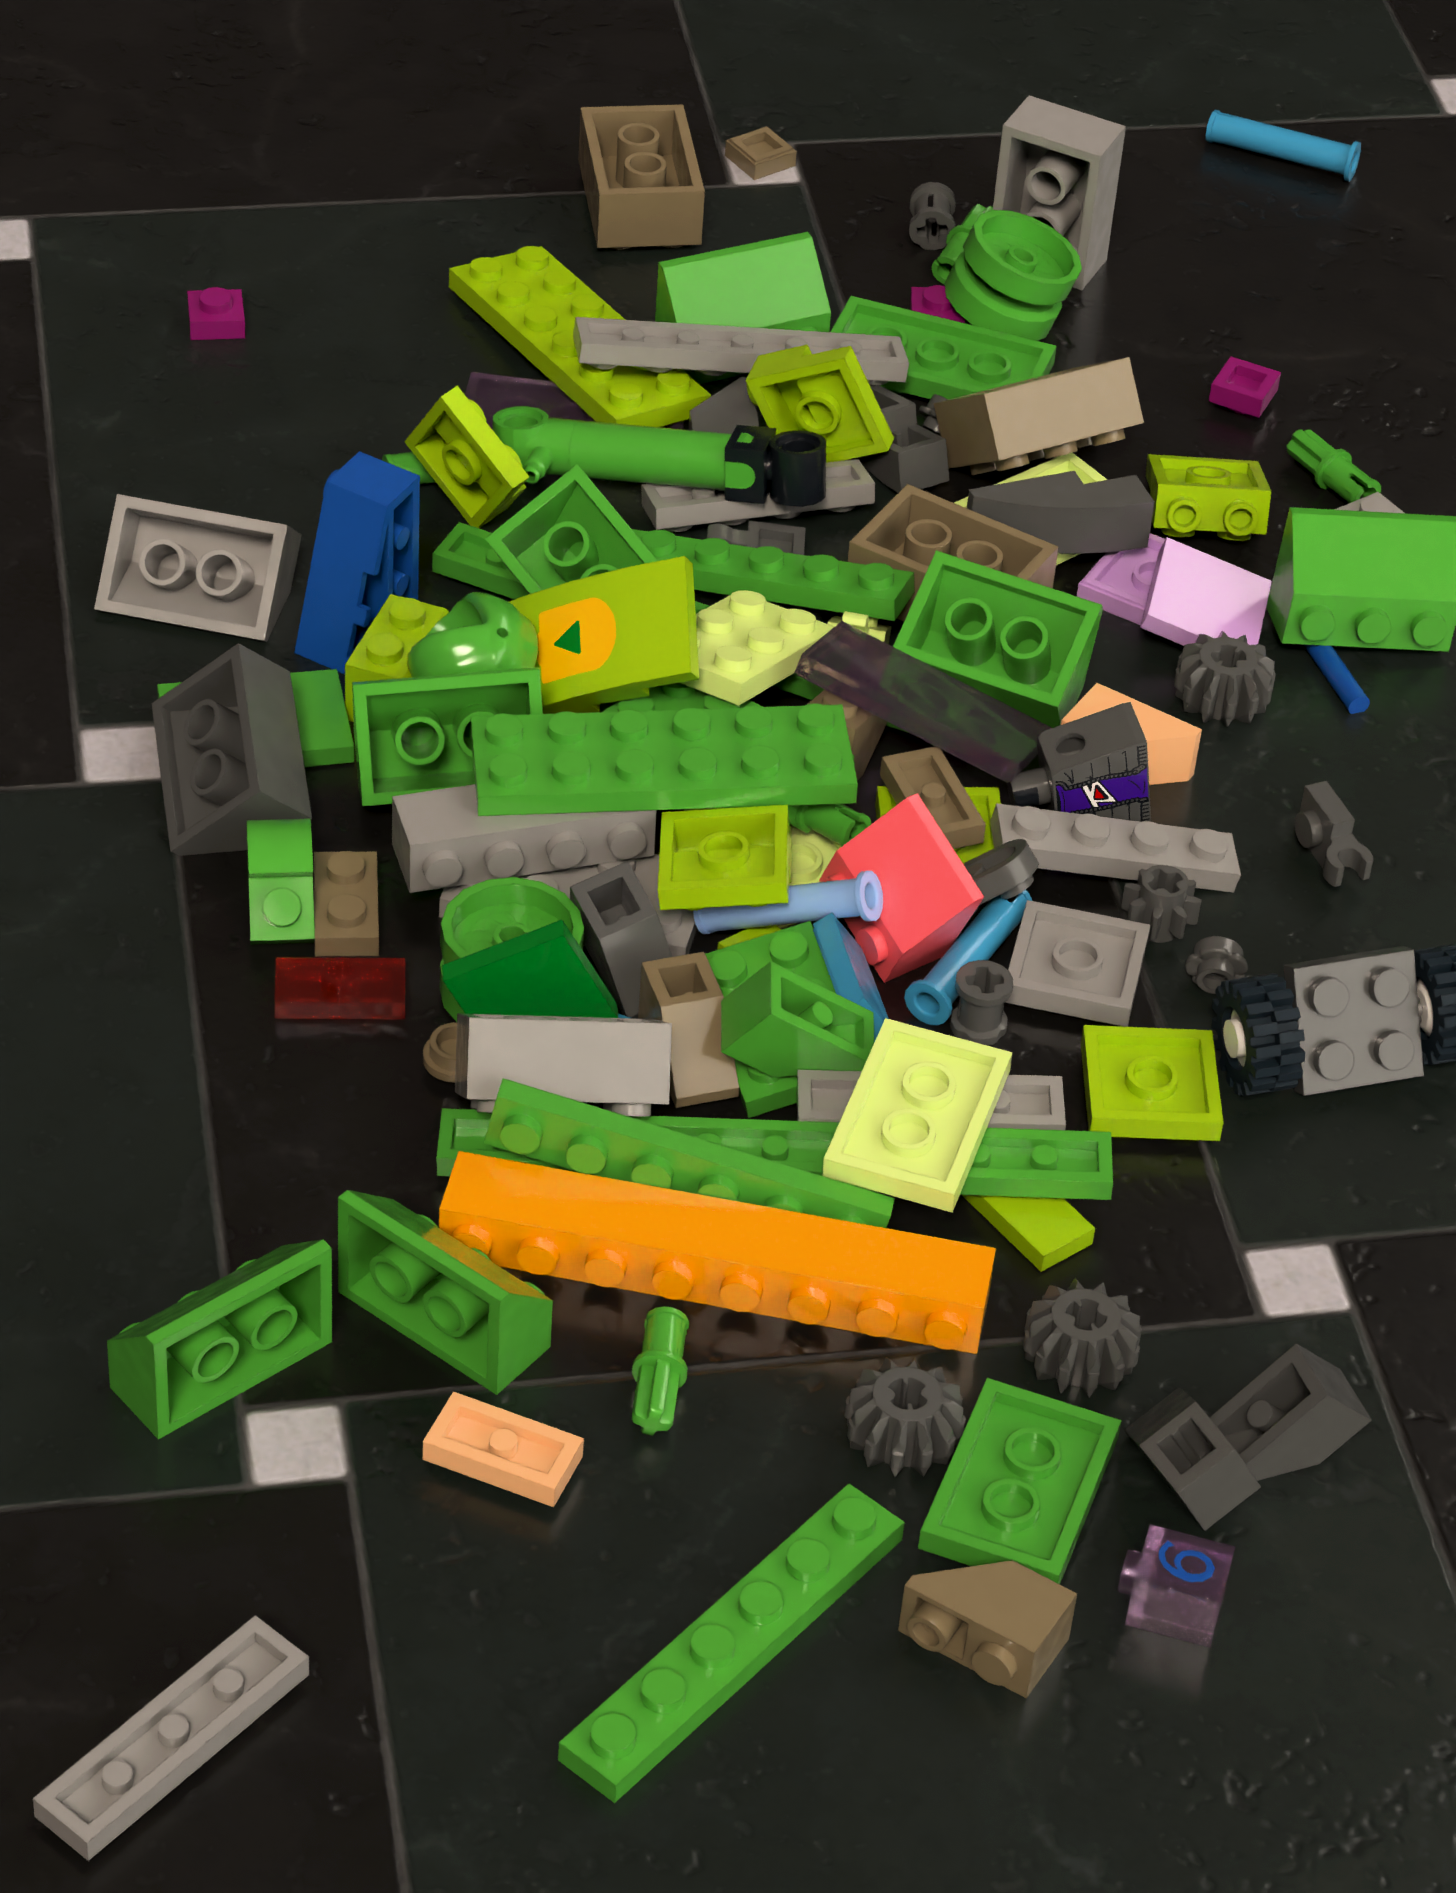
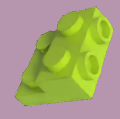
[746,344,894,463]
[404,385,529,528]
[1145,454,1271,541]
[657,805,792,910]

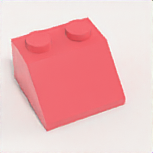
[819,793,984,983]

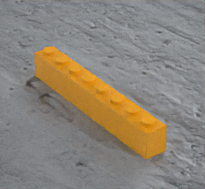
[439,1151,996,1354]

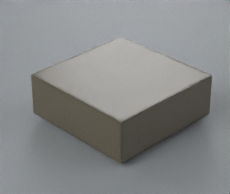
[725,126,797,180]

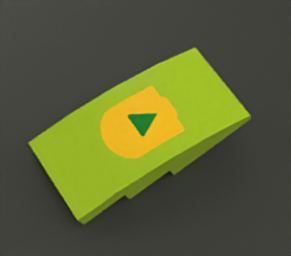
[509,556,699,714]

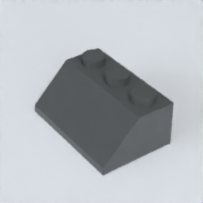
[151,643,312,856]

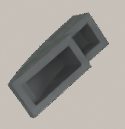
[856,384,949,493]
[967,471,1155,554]

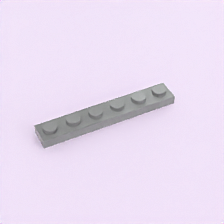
[573,317,909,385]

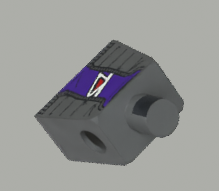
[1006,702,1151,822]

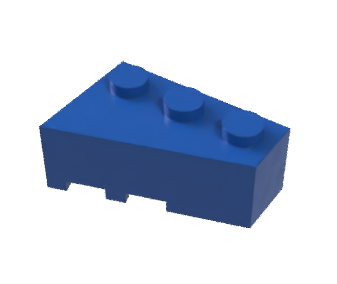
[294,451,420,675]

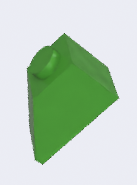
[721,961,874,1077]

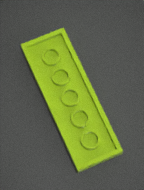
[448,246,711,427]

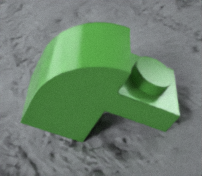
[246,818,315,945]

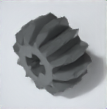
[1174,631,1276,727]
[1023,1278,1142,1398]
[844,1357,966,1478]

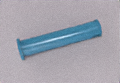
[1205,109,1361,182]
[904,890,1032,1025]

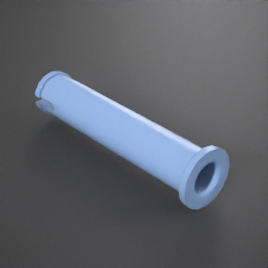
[693,870,883,934]

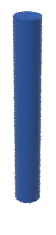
[1303,645,1370,714]

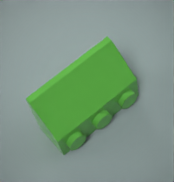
[655,232,831,384]
[485,464,658,594]
[1266,507,1456,652]
[891,550,1103,731]
[352,667,543,806]
[338,1190,553,1395]
[107,1239,332,1440]

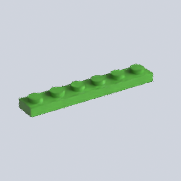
[632,529,915,621]
[484,1078,895,1228]
[558,1483,905,1804]

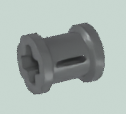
[909,182,956,250]
[950,960,1013,1046]

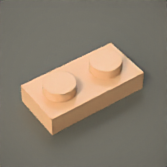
[422,1391,584,1507]

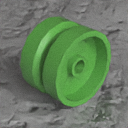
[944,210,1082,341]
[439,877,584,1022]

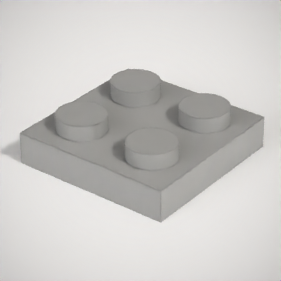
[1005,900,1151,1027]

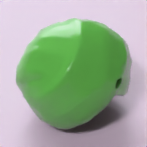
[407,592,538,677]

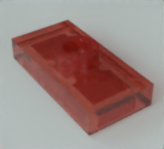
[275,957,405,1019]

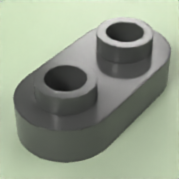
[963,839,1039,914]

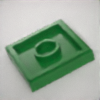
[442,920,619,1018]

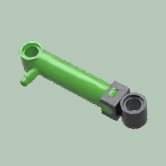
[492,406,826,507]

